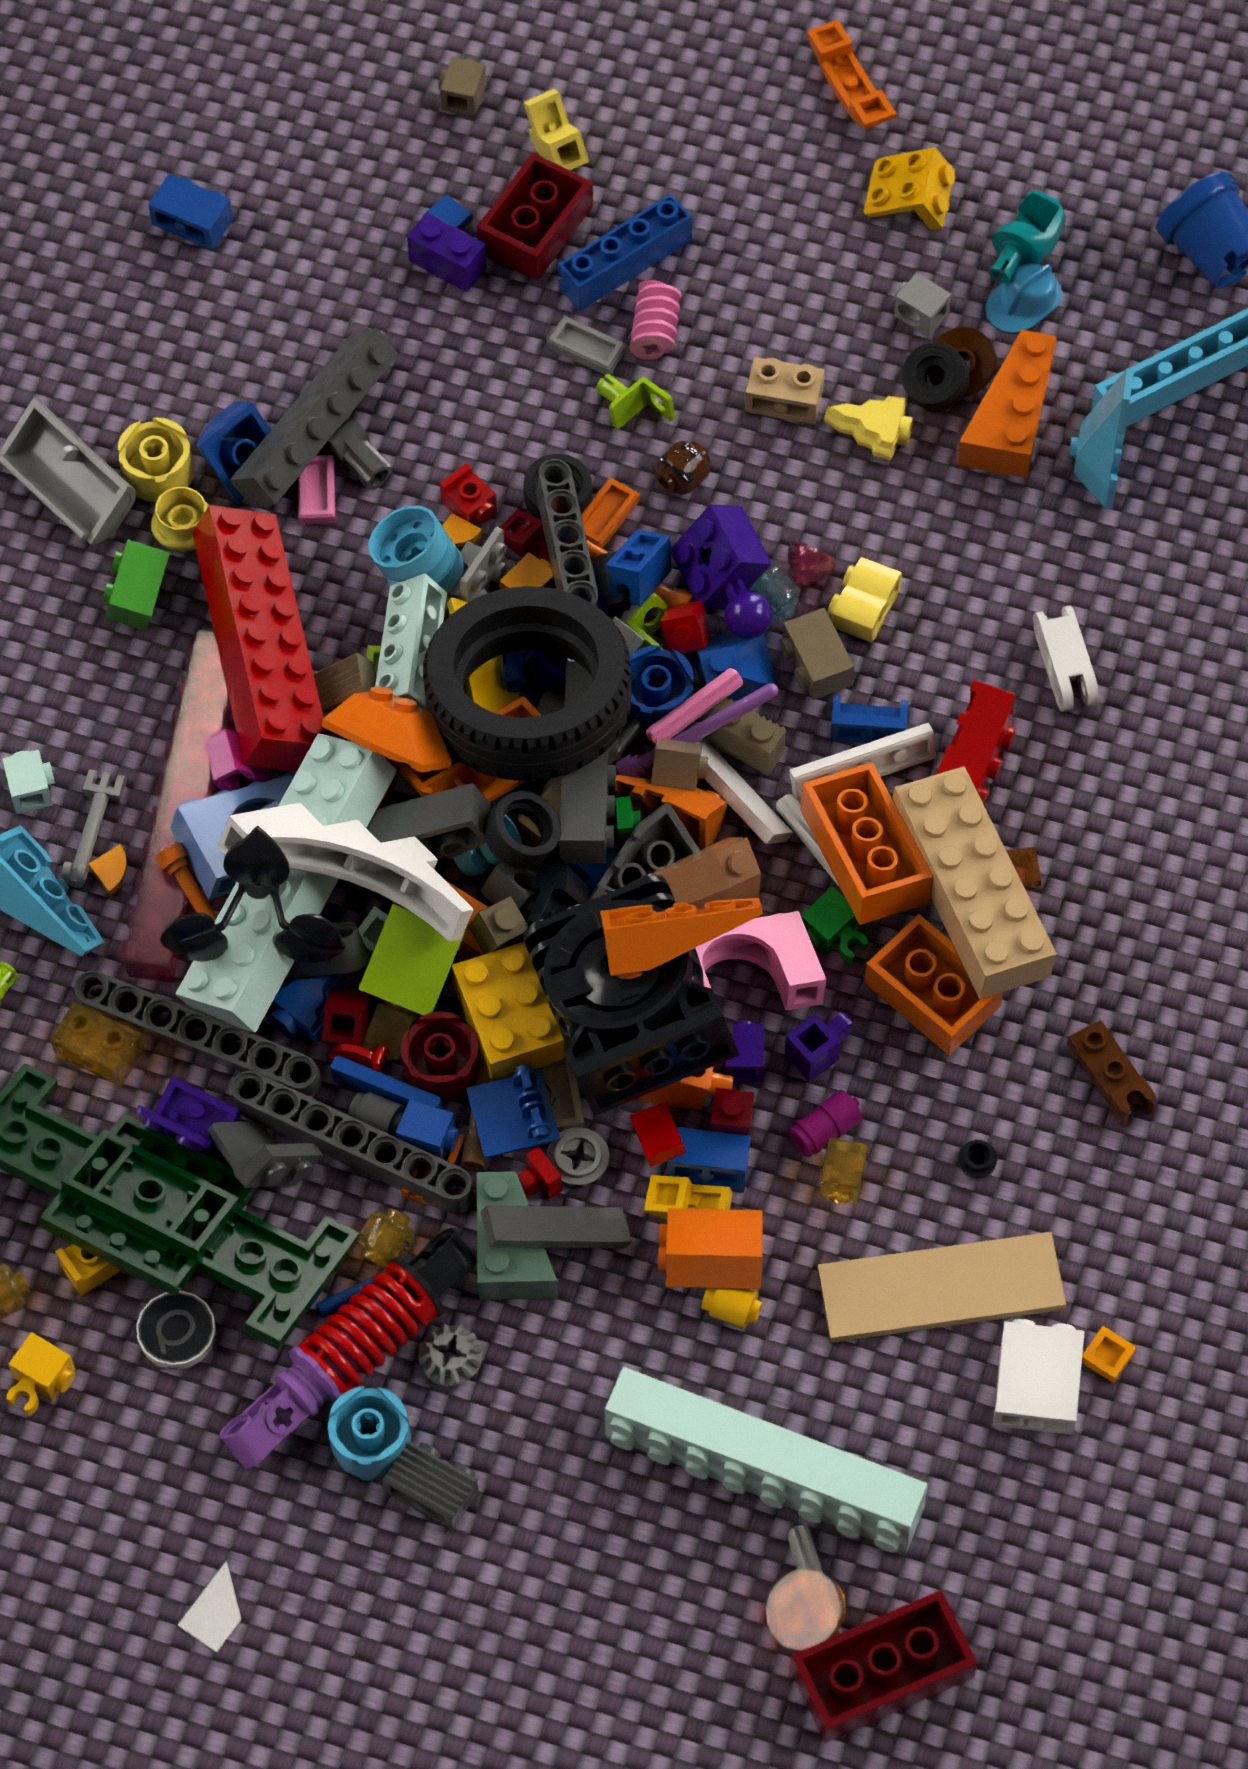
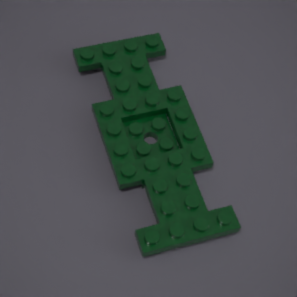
[0,1063,360,1350]

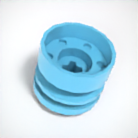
[368,506,464,593]

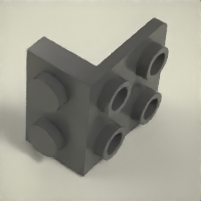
[208,1121,323,1188]

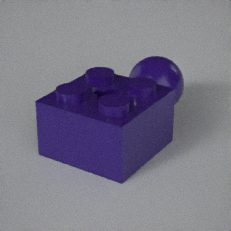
[671,504,772,639]

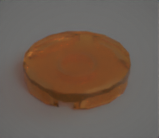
[765,1569,846,1651]

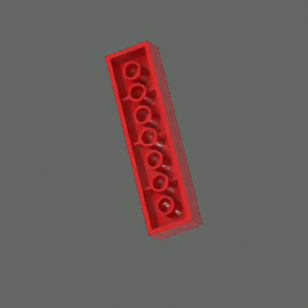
[192,505,328,771]

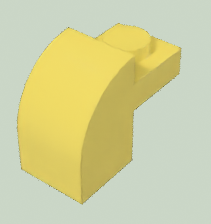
[523,89,589,170]

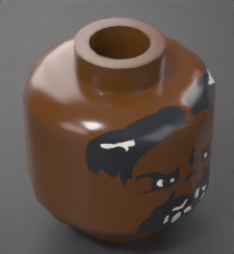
[657,441,711,495]

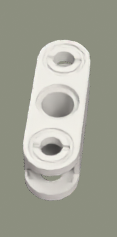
[1033,605,1099,712]

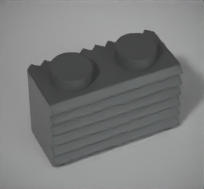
[383,1441,479,1531]

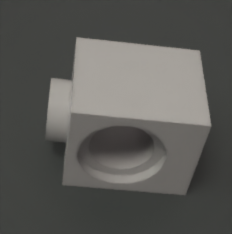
[894,273,951,337]

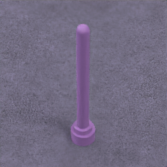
[616,683,778,778]

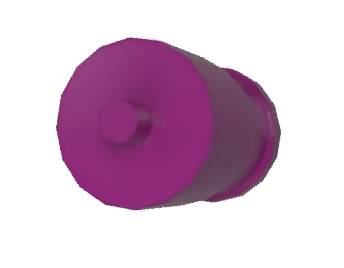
[788,1089,863,1157]

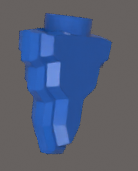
[269,973,346,1042]

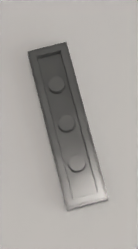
[480,1205,632,1248]

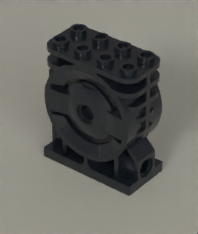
[523,874,740,1116]

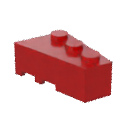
[936,679,1016,806]

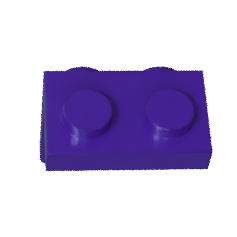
[135,1076,243,1155]

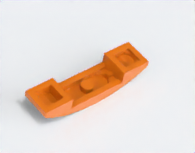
[807,20,896,129]

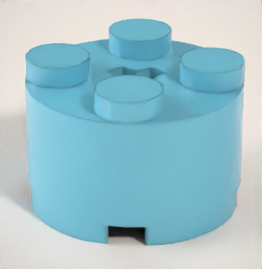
[328,1386,411,1481]

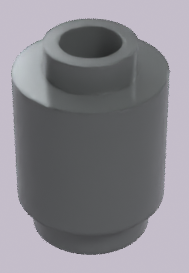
[592,551,631,608]
[348,1092,405,1137]

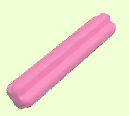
[646,668,743,746]

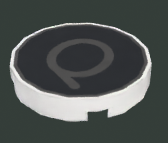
[136,1291,216,1369]

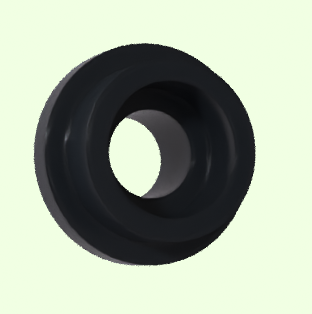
[958,1140,998,1178]

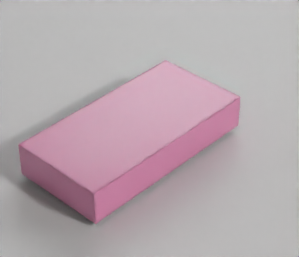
[298,455,336,525]

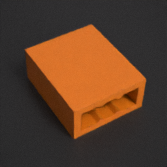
[658,1208,763,1289]

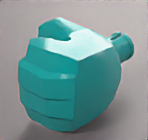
[989,190,1066,284]

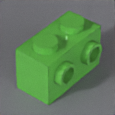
[101,540,170,631]

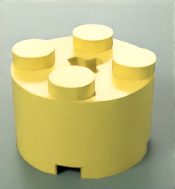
[118,417,194,502]

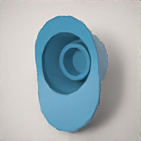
[985,263,1063,333]

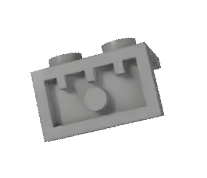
[446,527,508,602]

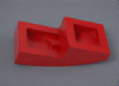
[629,1101,686,1167]

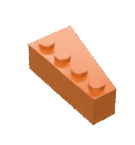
[957,330,1057,478]

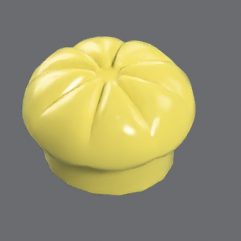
[151,487,209,552]

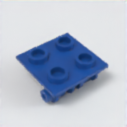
[466,1064,561,1159]

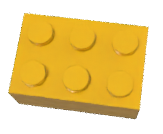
[452,942,564,1082]

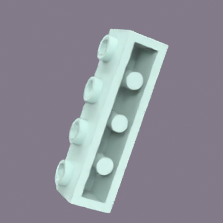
[375,573,447,710]

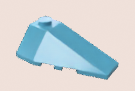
[1068,368,1134,509]
[0,825,104,957]

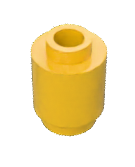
[701,1288,763,1329]

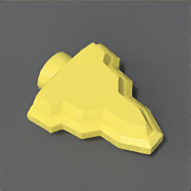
[824,396,913,461]

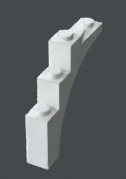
[217,803,474,942]

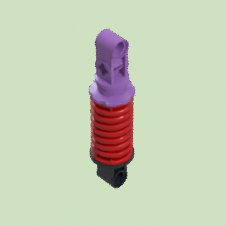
[219,1228,477,1468]

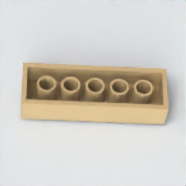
[892,766,1057,999]

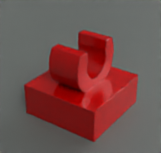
[518,1146,562,1199]

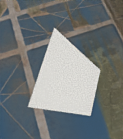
[178,1560,241,1652]

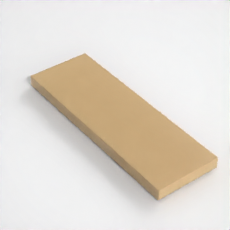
[817,1232,1066,1343]

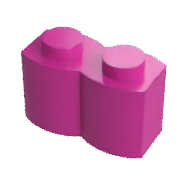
[204,729,272,791]

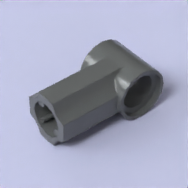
[324,419,392,489]

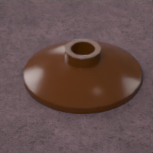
[928,327,997,397]

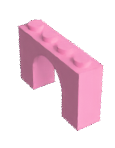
[664,911,826,1011]

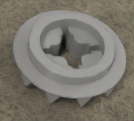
[547,1127,609,1187]
[418,1323,482,1386]

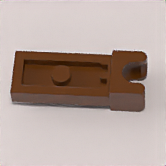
[1067,1020,1157,1127]

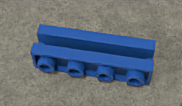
[558,193,692,312]

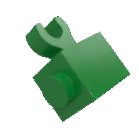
[800,886,868,964]

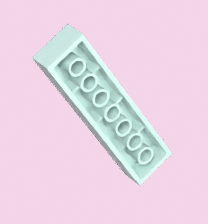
[175,733,397,1033]
[605,1367,928,1553]

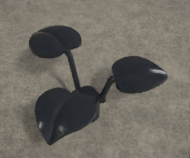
[160,826,346,963]

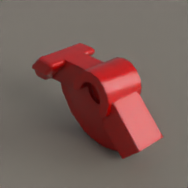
[328,1044,389,1072]

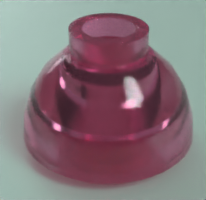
[787,540,837,588]

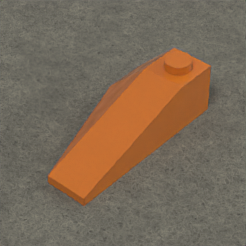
[600,898,763,979]

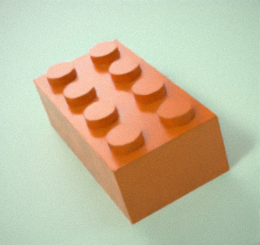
[800,762,933,925]

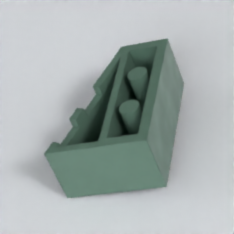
[477,1171,558,1300]

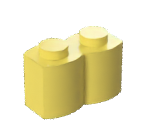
[828,557,902,643]

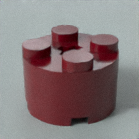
[401,1012,480,1102]

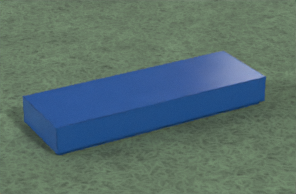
[330,1055,443,1109]

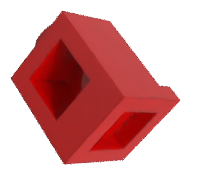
[440,463,497,526]

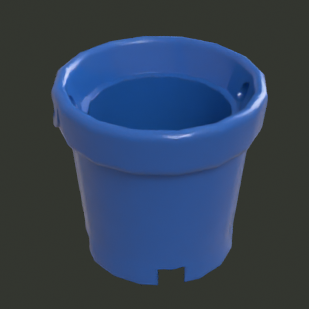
[1155,171,1248,289]

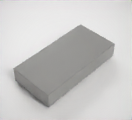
[547,315,626,375]

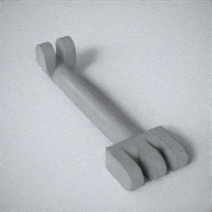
[62,769,127,888]

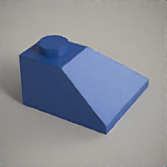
[196,401,271,504]
[692,632,779,701]

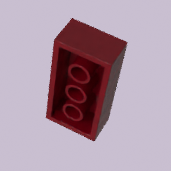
[790,1590,978,1743]

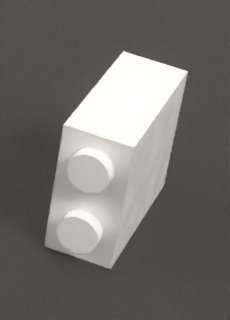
[993,1319,1084,1435]

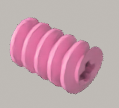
[629,280,682,360]

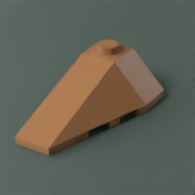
[625,837,761,909]

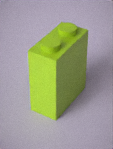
[358,901,465,1015]

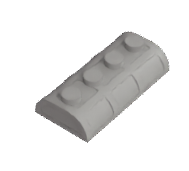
[0,398,136,544]

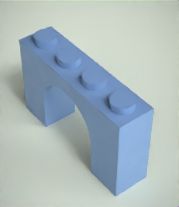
[170,772,296,900]

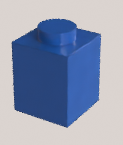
[396,1099,459,1159]

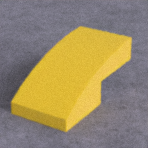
[644,1175,733,1219]

